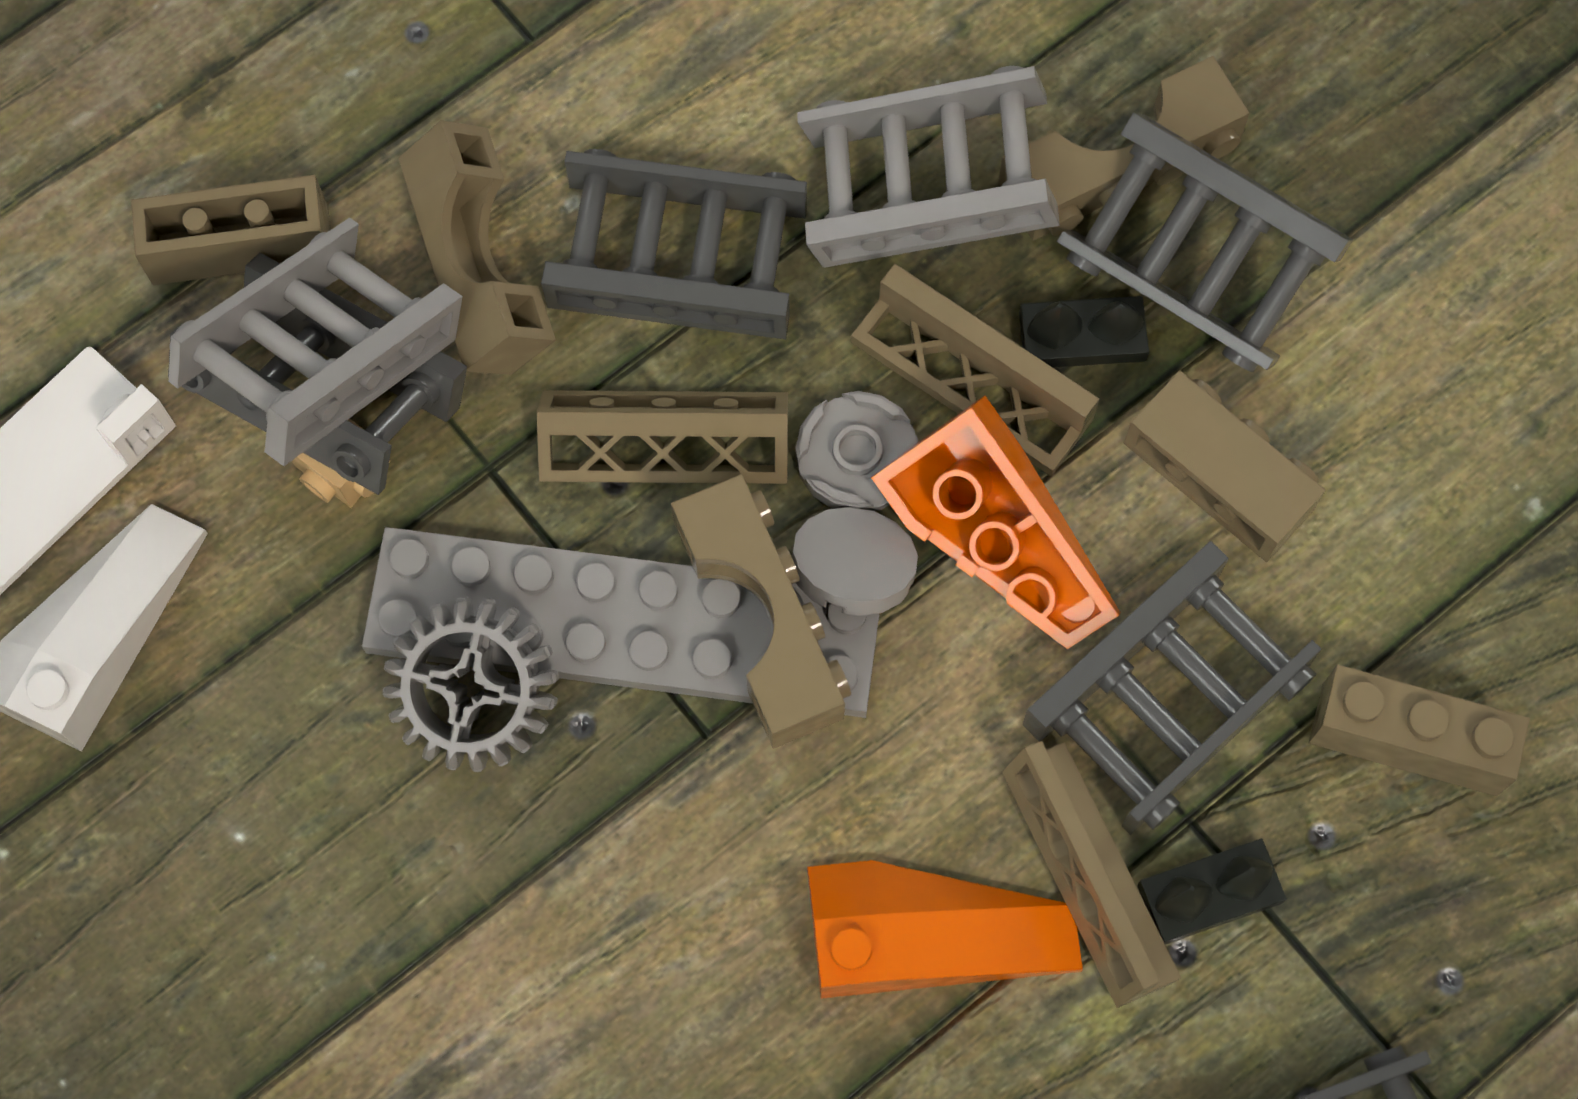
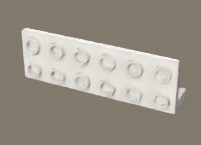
[0,347,176,595]

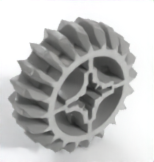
[383,596,559,772]

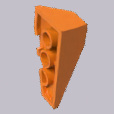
[871,396,1121,649]
[807,860,1083,998]

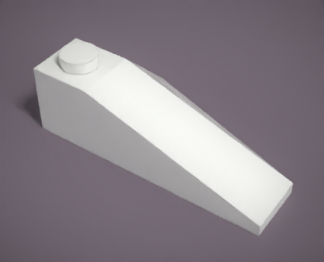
[0,504,208,752]

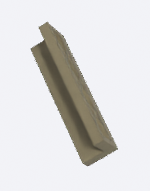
[851,264,1100,477]
[537,390,788,484]
[1002,741,1181,1008]

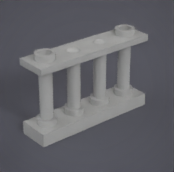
[797,66,1060,268]
[168,217,463,466]

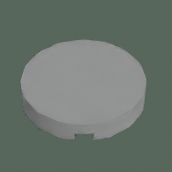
[796,391,918,511]
[792,507,918,616]

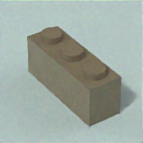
[131,175,331,285]
[1124,370,1326,562]
[1308,664,1530,796]

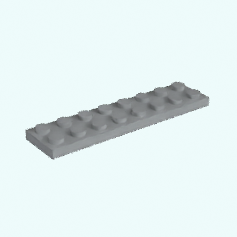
[362,527,880,718]

